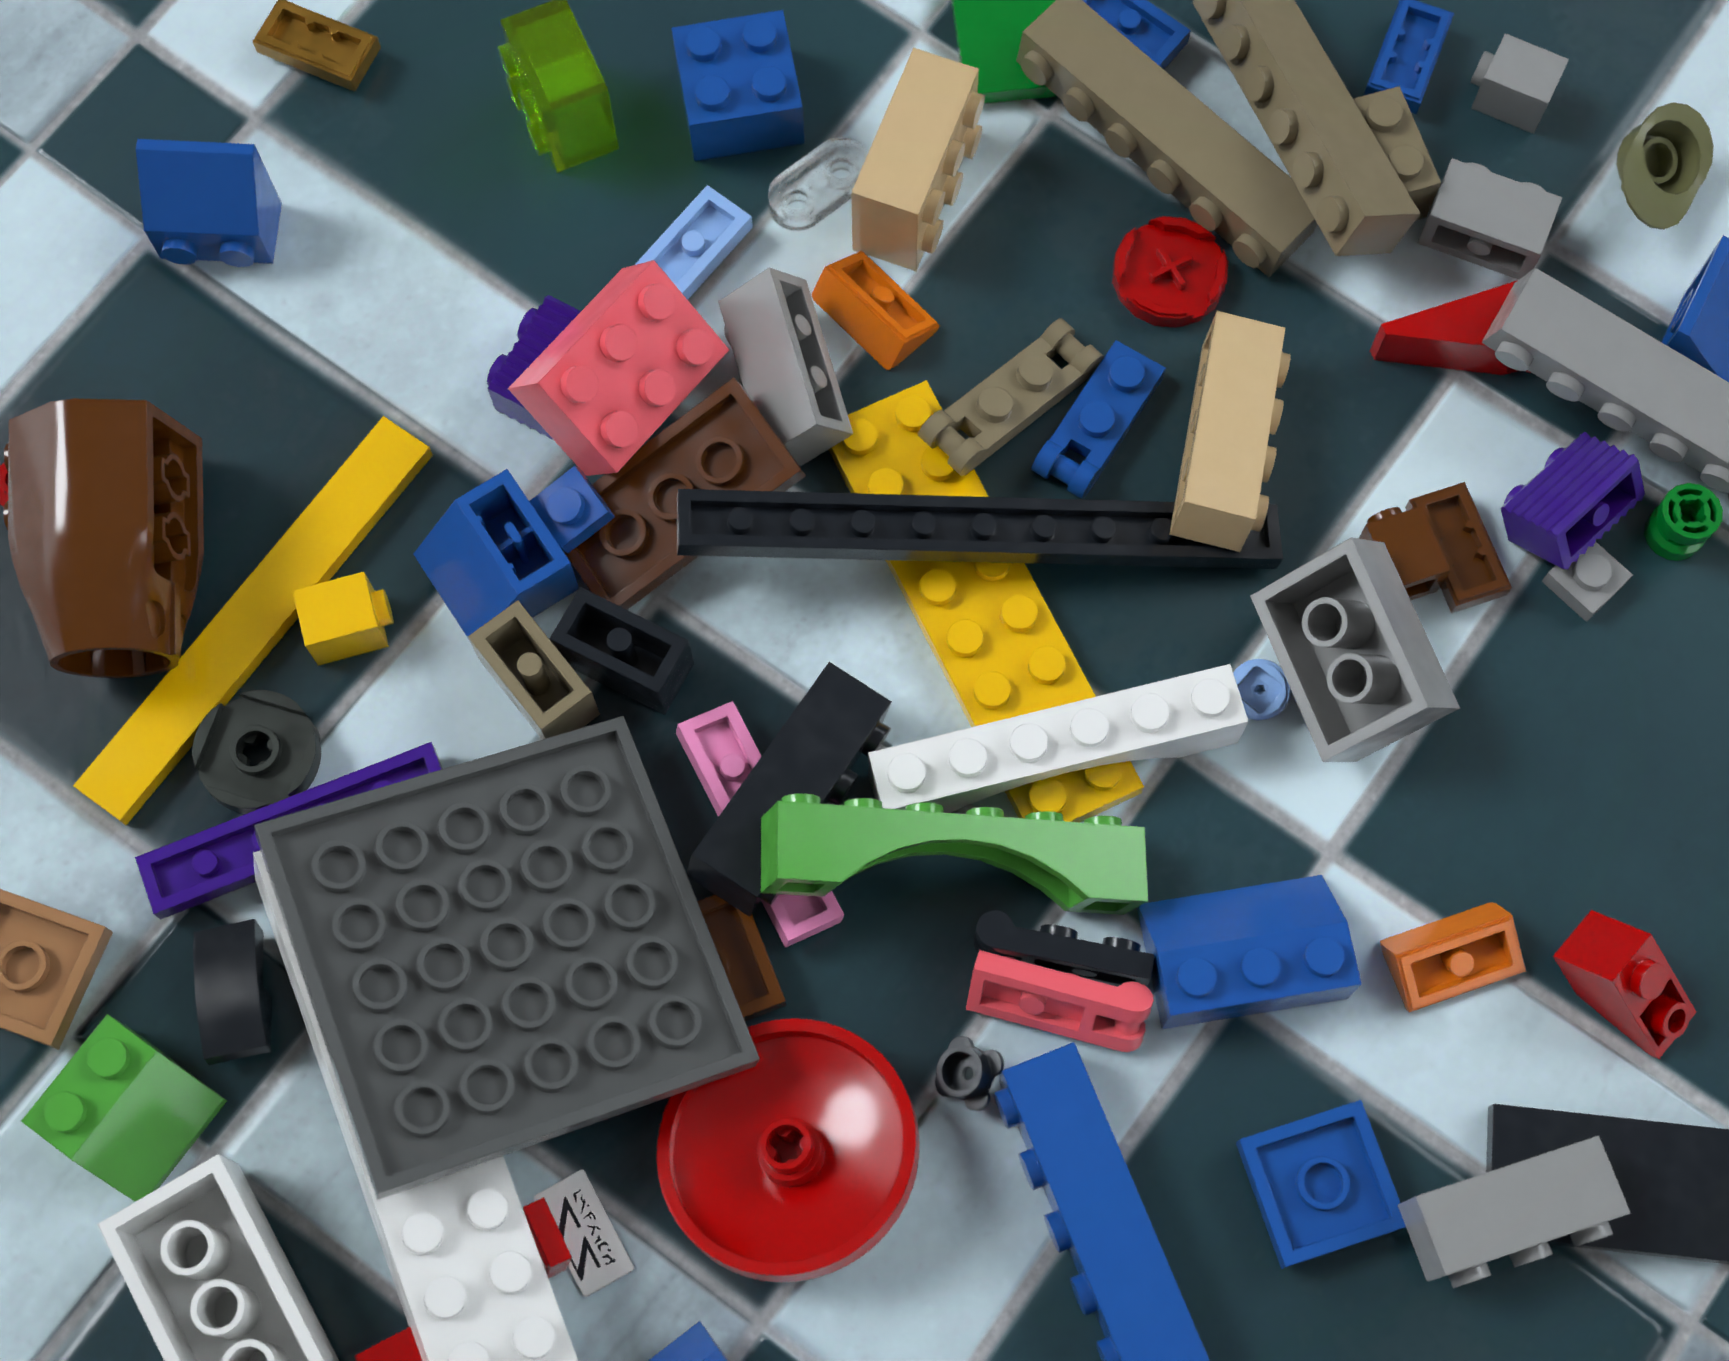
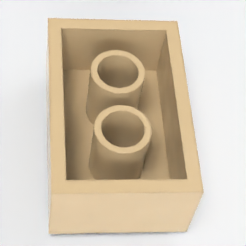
[851,48,985,271]

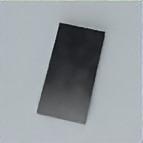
[1486,1104,1729,1264]

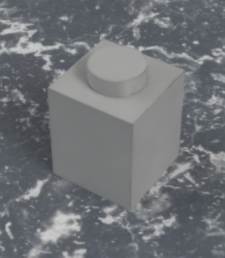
[1470,33,1569,134]

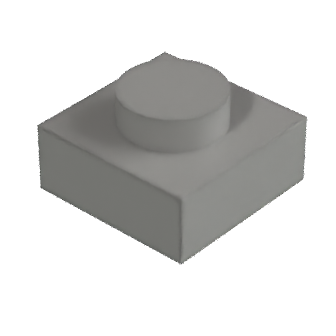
[1542,541,1633,622]

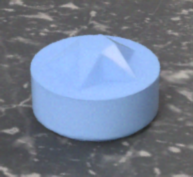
[1233,659,1292,720]

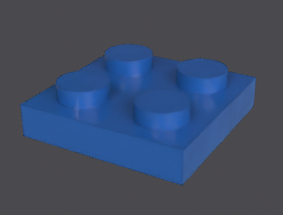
[1236,1100,1406,1269]

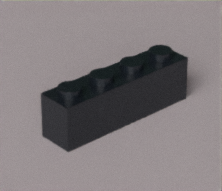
[686,662,892,917]

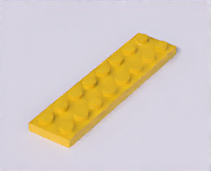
[828,380,1144,822]

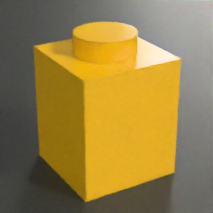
[292,572,394,666]

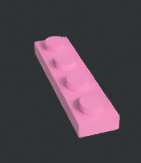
[676,701,844,948]

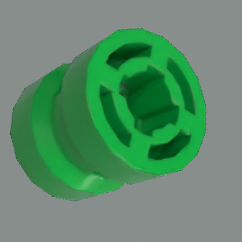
[1644,483,1723,561]

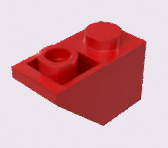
[1553,910,1697,1059]

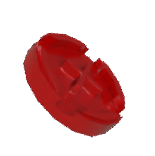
[1112,216,1228,328]

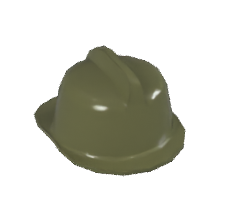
[1616,102,1714,230]

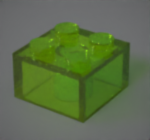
[497,0,619,173]

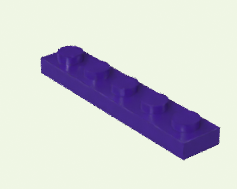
[135,742,443,920]

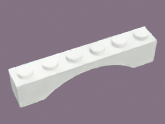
[868,664,1249,813]

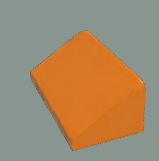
[812,251,940,370]
[1380,902,1526,1012]

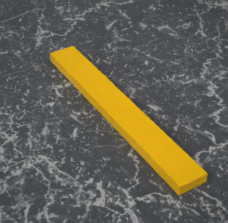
[73,416,433,826]

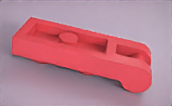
[965,950,1154,1052]

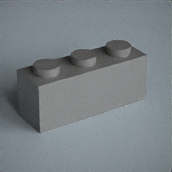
[718,267,853,466]
[1398,1136,1631,1288]

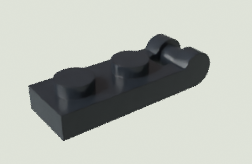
[974,910,1155,987]

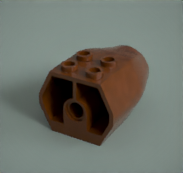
[3,398,204,678]

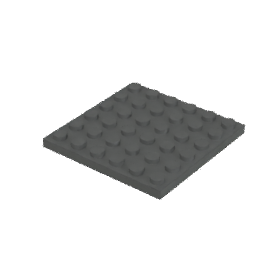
[254,716,760,1200]

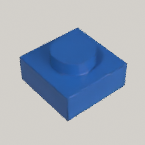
[529,466,615,553]

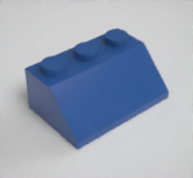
[1137,875,1362,1029]

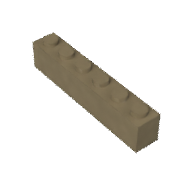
[1016,0,1317,277]
[1192,0,1421,256]

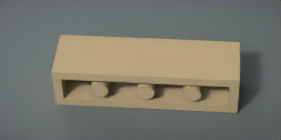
[1169,311,1291,552]

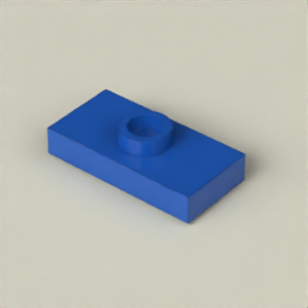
[1363,0,1454,114]

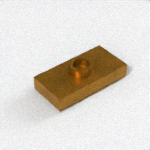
[252,0,381,92]

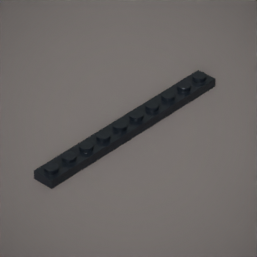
[677,489,1283,569]

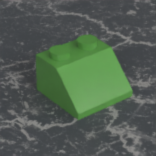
[21,1014,227,1202]

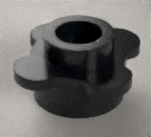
[935,1036,1004,1111]

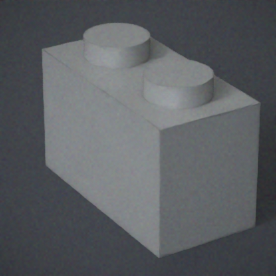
[1418,158,1562,280]

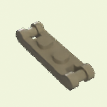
[918,318,1104,476]

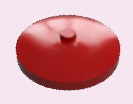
[657,1018,920,1282]

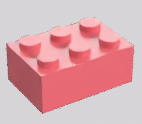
[508,260,729,476]

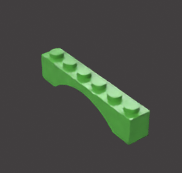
[761,794,1148,915]

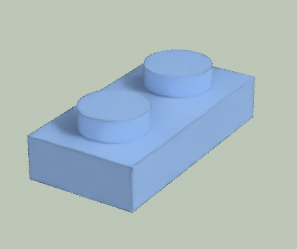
[635,185,753,300]

